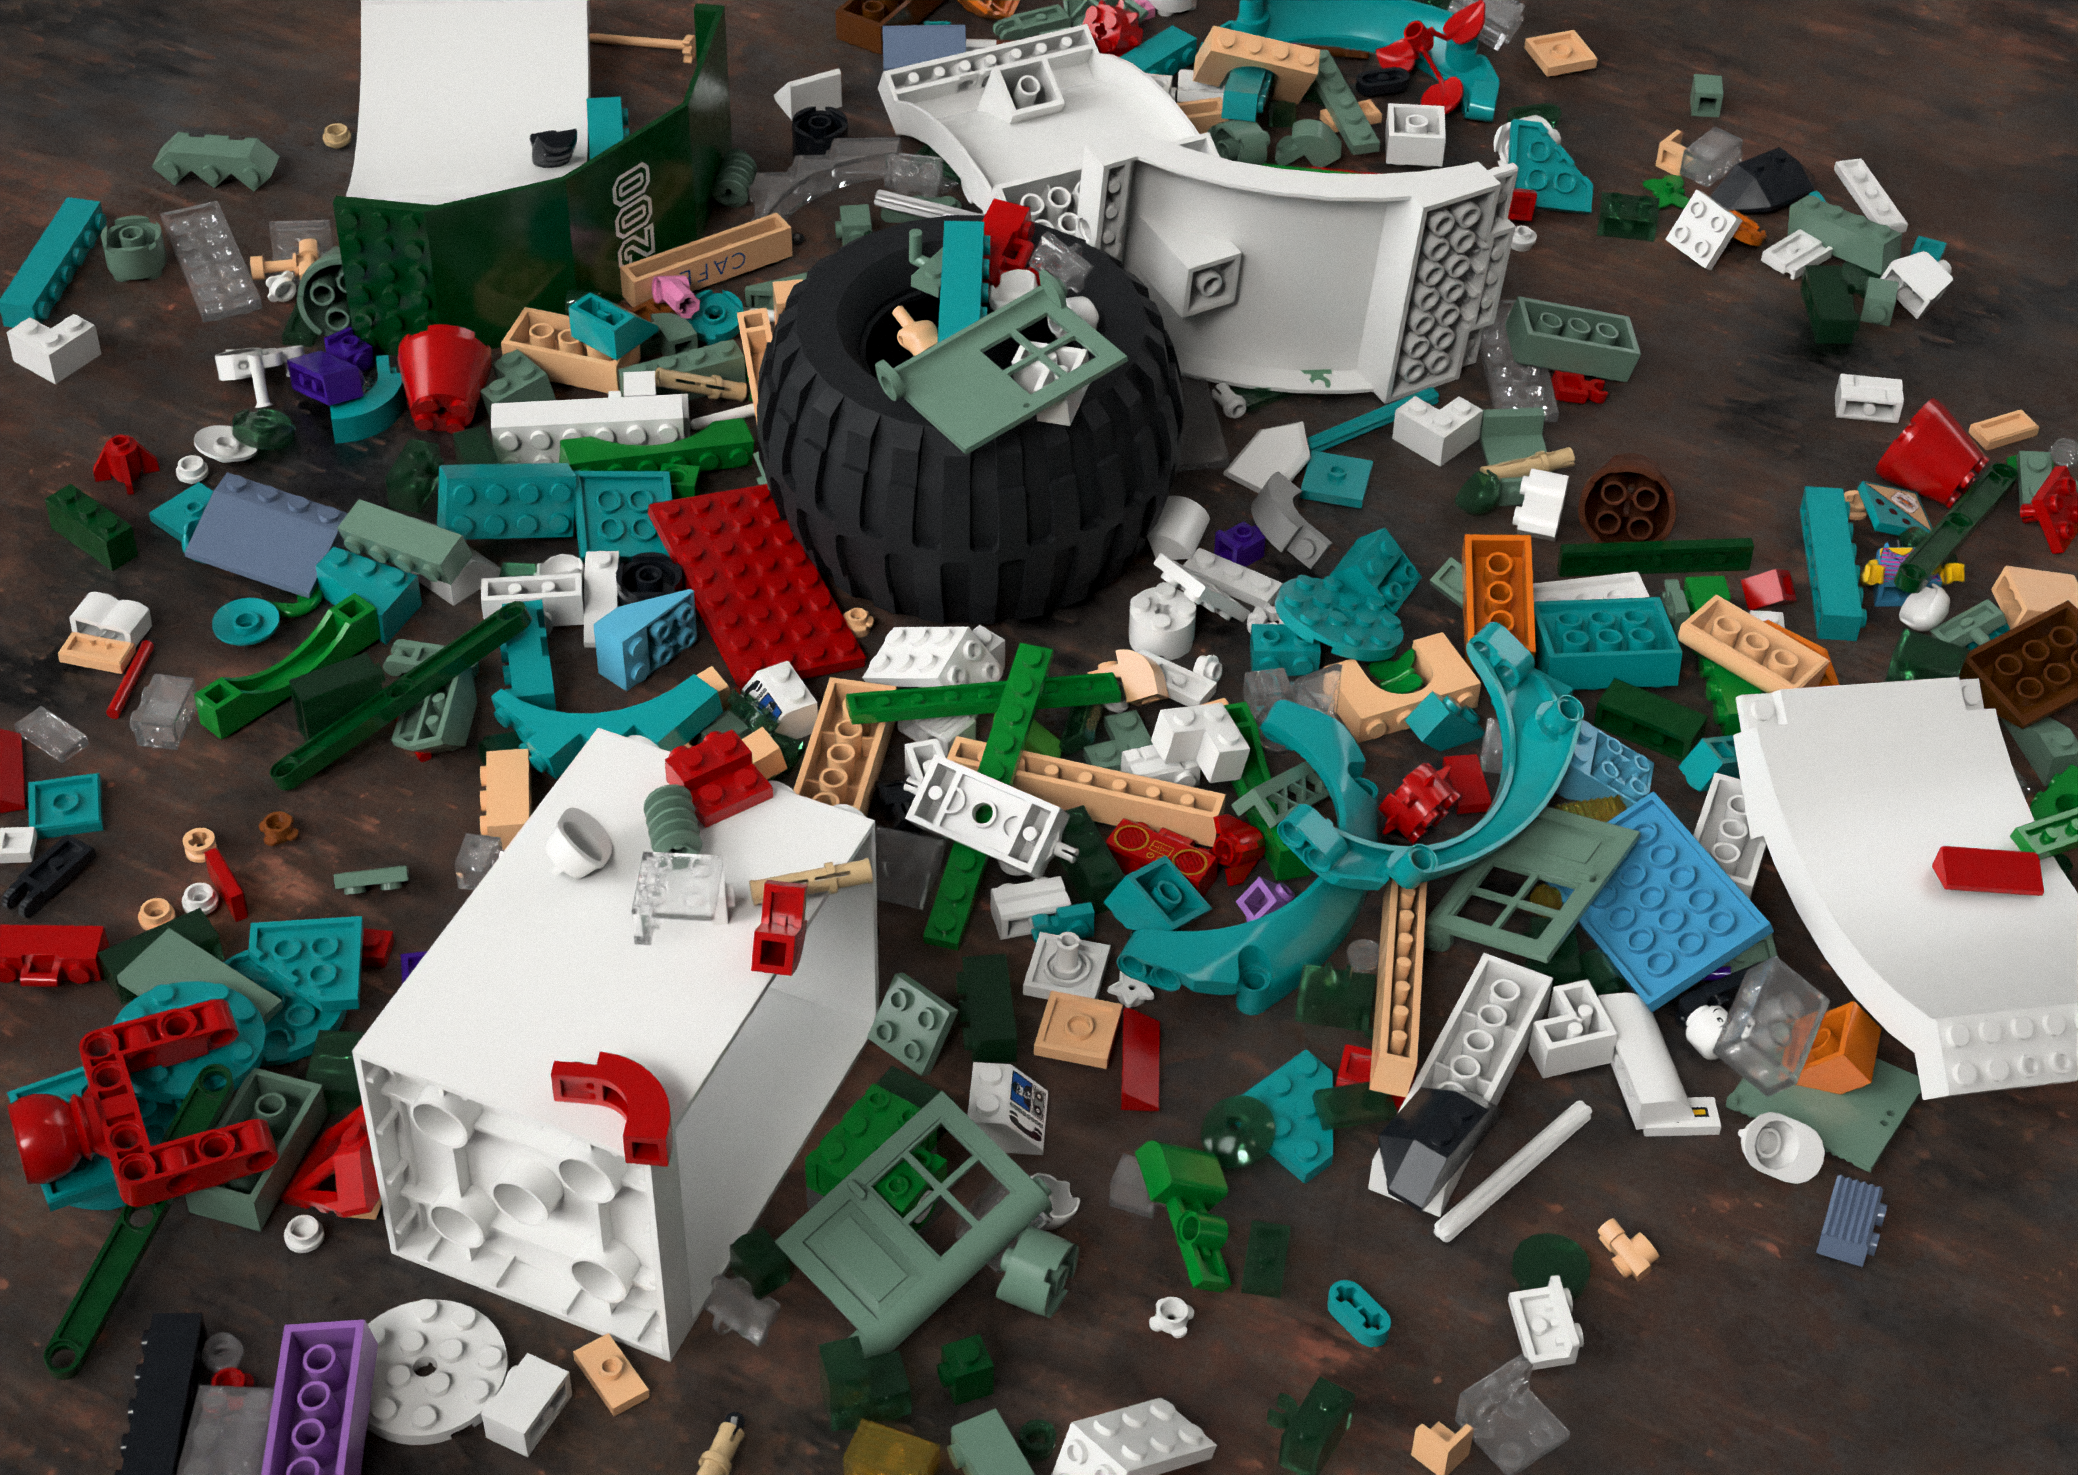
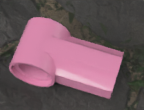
[652,275,700,318]

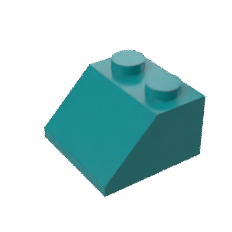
[1104,855,1212,931]

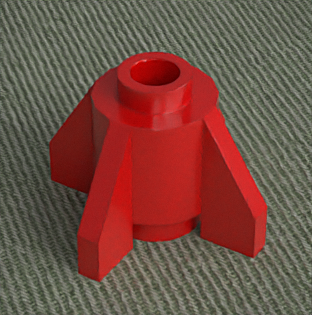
[93,435,159,495]
[1207,814,1265,886]

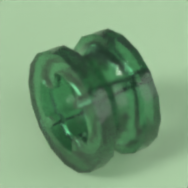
[1018,1419,1056,1461]

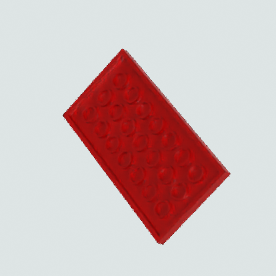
[648,484,866,691]

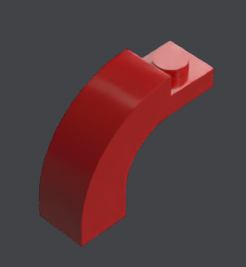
[551,1052,673,1167]

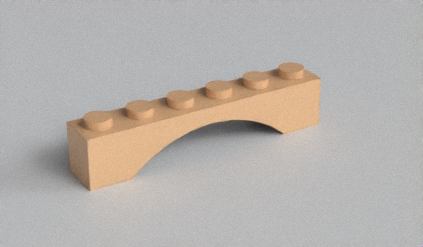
[737,308,772,422]

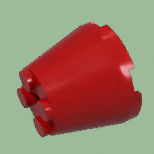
[398,324,492,435]
[1874,397,1990,509]

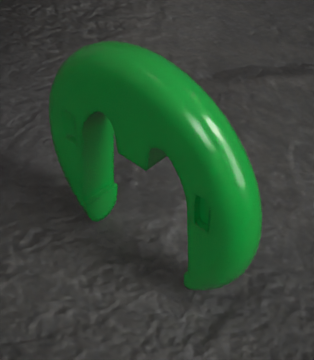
[268,584,323,618]

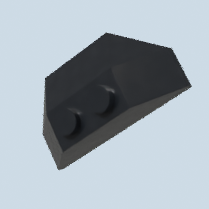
[1710,147,1815,213]
[1378,1087,1505,1213]

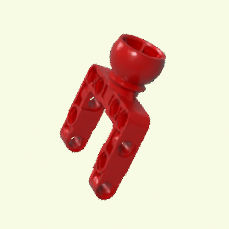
[7,999,279,1207]

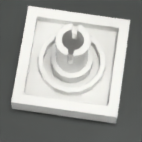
[1665,190,1743,270]
[1023,932,1111,999]

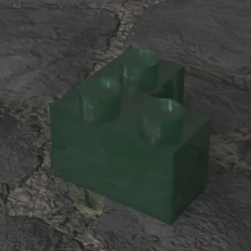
[818,1336,911,1432]

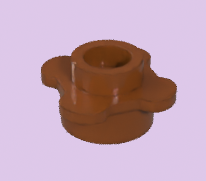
[259,811,299,846]

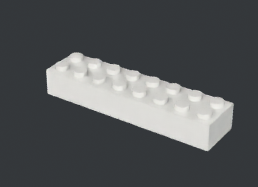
[1368,953,1553,1217]

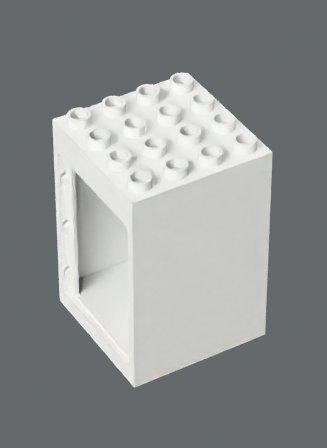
[352,728,879,1362]

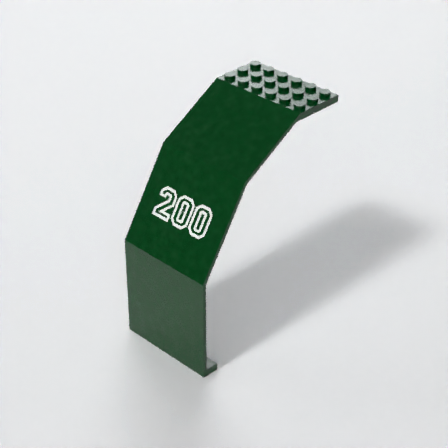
[333,3,732,356]

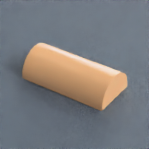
[1678,595,1830,693]

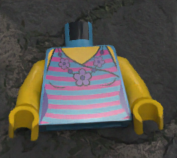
[1860,540,1965,606]

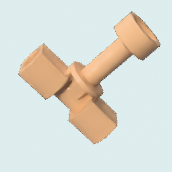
[250,238,319,280]

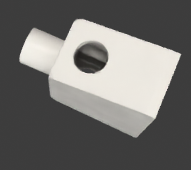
[1880,251,1953,319]

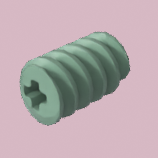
[712,148,757,208]
[643,784,703,872]

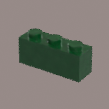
[45,484,139,571]
[1593,678,1708,762]

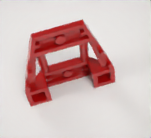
[280,1104,380,1218]

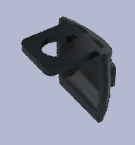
[529,129,577,168]

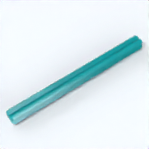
[1307,387,1439,455]

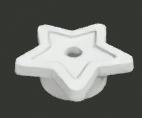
[1107,971,1155,1008]

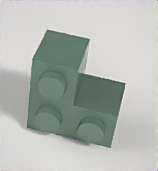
[480,349,556,420]

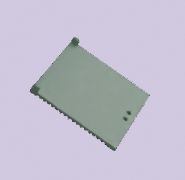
[1725,1012,1922,1173]

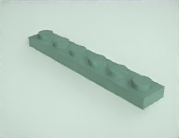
[1313,49,1380,155]

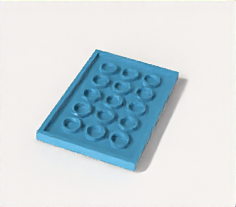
[1544,791,1774,1013]

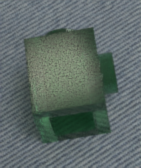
[729,1227,790,1301]

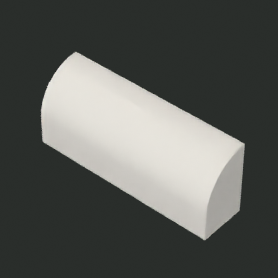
[1598,993,1695,1130]

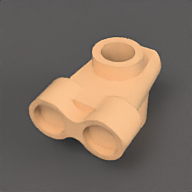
[1597,1218,1660,1281]

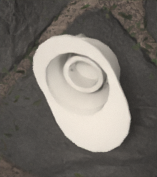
[545,807,613,879]
[1738,1112,1825,1184]

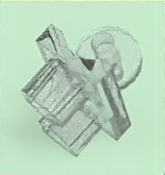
[1029,231,1093,294]
[705,1274,780,1347]

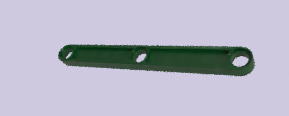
[1894,463,2018,593]
[270,601,532,790]
[43,1064,234,1380]

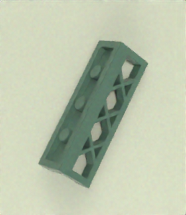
[1231,761,1330,828]

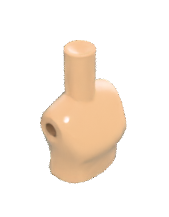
[892,305,938,356]

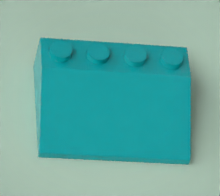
[1534,597,1683,690]

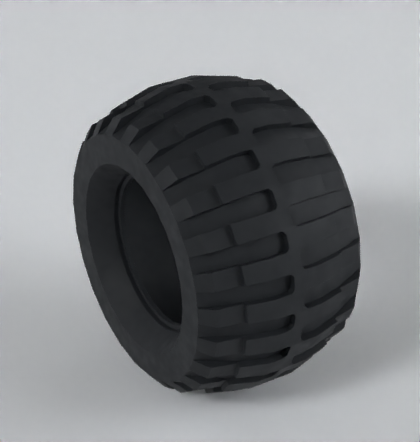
[757,215,1184,624]

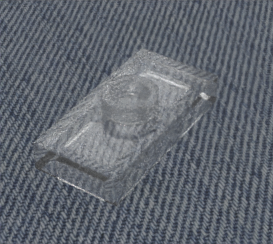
[14,706,89,763]

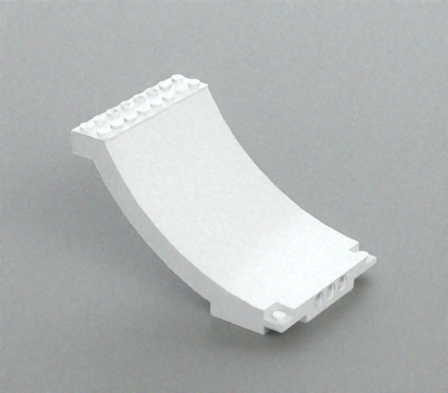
[346,0,591,205]
[878,24,1220,236]
[1075,129,1519,404]
[1733,677,2078,1100]

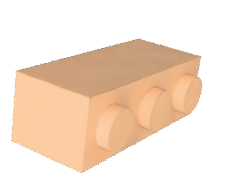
[480,749,532,851]

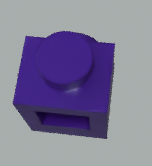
[324,327,374,372]
[1214,521,1266,567]

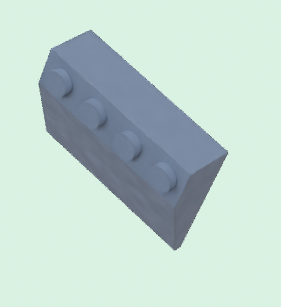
[185,472,348,598]

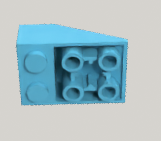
[593,589,698,691]
[1555,720,1654,810]

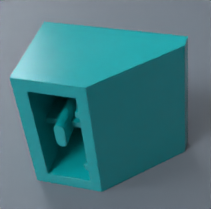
[568,292,658,361]
[1329,527,1422,615]

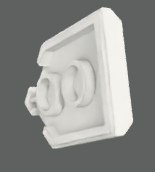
[1223,421,1311,493]

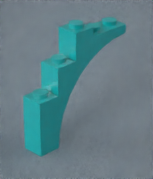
[491,674,723,779]

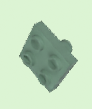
[867,973,958,1076]

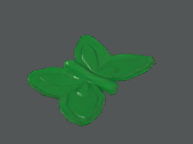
[1642,174,1690,210]
[1369,648,1423,694]

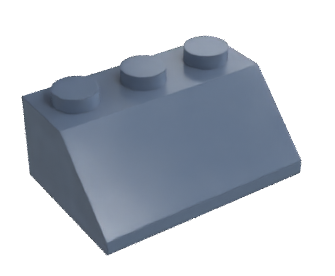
[883,25,966,71]

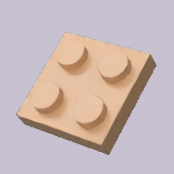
[1524,30,1598,77]
[1034,991,1123,1069]

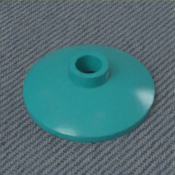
[212,598,280,646]

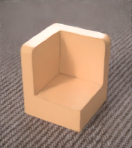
[1655,129,1697,176]
[1411,1421,1474,1475]

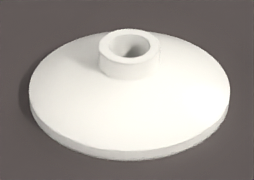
[194,425,258,463]

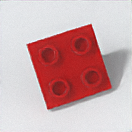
[2020,465,2078,554]

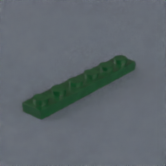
[1557,538,1754,577]

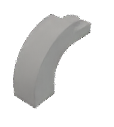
[1251,471,1332,570]

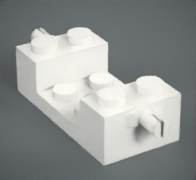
[903,754,1079,879]

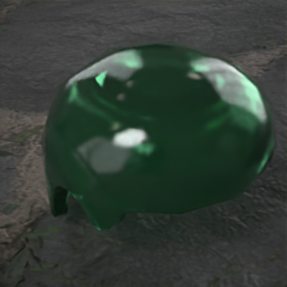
[1455,469,1503,516]

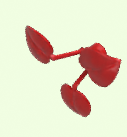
[1375,0,1485,115]

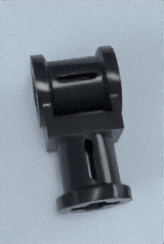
[874,774,923,841]

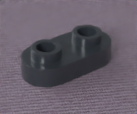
[1356,67,1410,97]

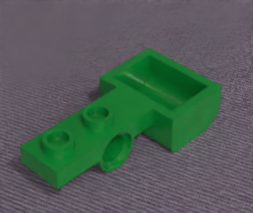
[1135,1140,1232,1293]

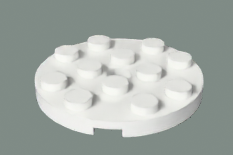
[367,1299,509,1445]

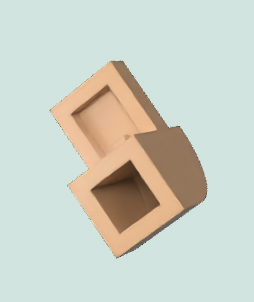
[1088,650,1169,707]

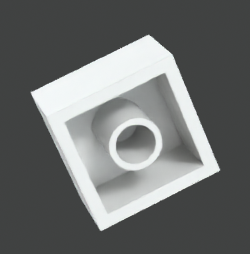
[1385,103,1446,167]

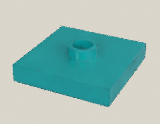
[1300,450,1373,509]
[149,482,213,542]

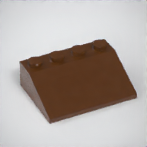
[1955,600,2078,729]

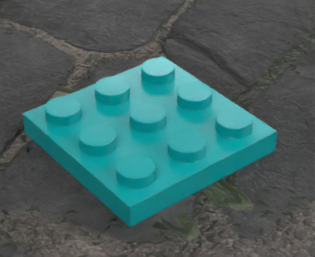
[573,471,673,563]

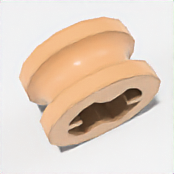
[1844,490,1868,520]
[183,828,218,863]

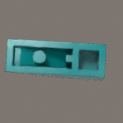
[1678,735,1740,792]

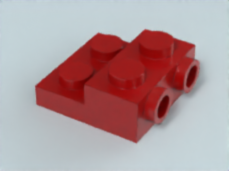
[664,729,773,828]

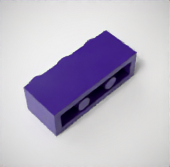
[287,350,364,406]

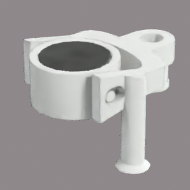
[215,345,305,408]

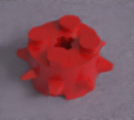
[1082,0,1143,57]
[1378,762,1462,845]

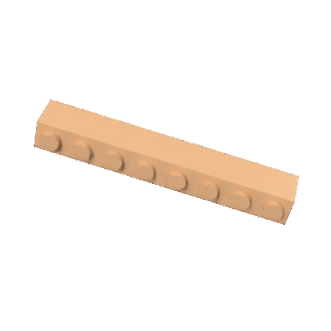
[947,736,1226,847]
[1369,877,1427,1097]

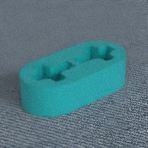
[1327,1280,1391,1347]

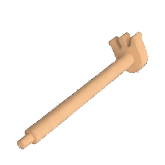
[590,33,696,64]

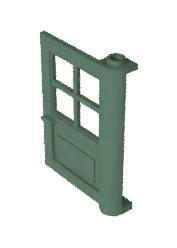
[875,269,1128,455]
[1424,805,1641,963]
[775,1091,1053,1373]

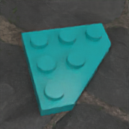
[1508,119,1593,215]
[248,916,364,1011]
[1225,1049,1333,1184]

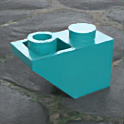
[1405,691,1486,752]

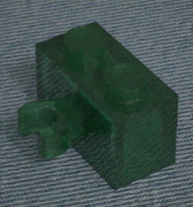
[1295,962,1376,1032]
[1267,1376,1356,1475]

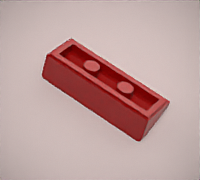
[0,729,26,813]
[1932,846,2044,896]
[1121,1007,1160,1111]

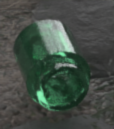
[1576,949,1626,997]

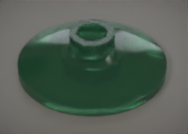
[1200,1095,1276,1168]

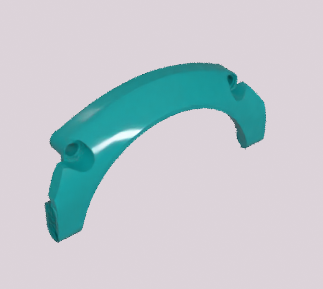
[1198,0,1500,122]
[1277,622,1584,890]
[1116,700,1378,1015]

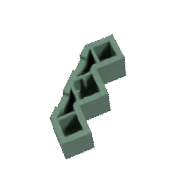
[152,132,280,191]

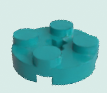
[685,290,744,346]

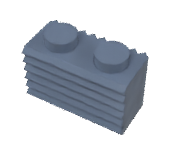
[1816,1175,1887,1267]

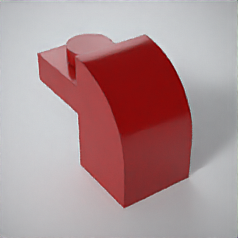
[751,880,808,976]

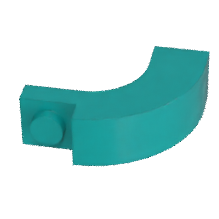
[330,355,406,444]

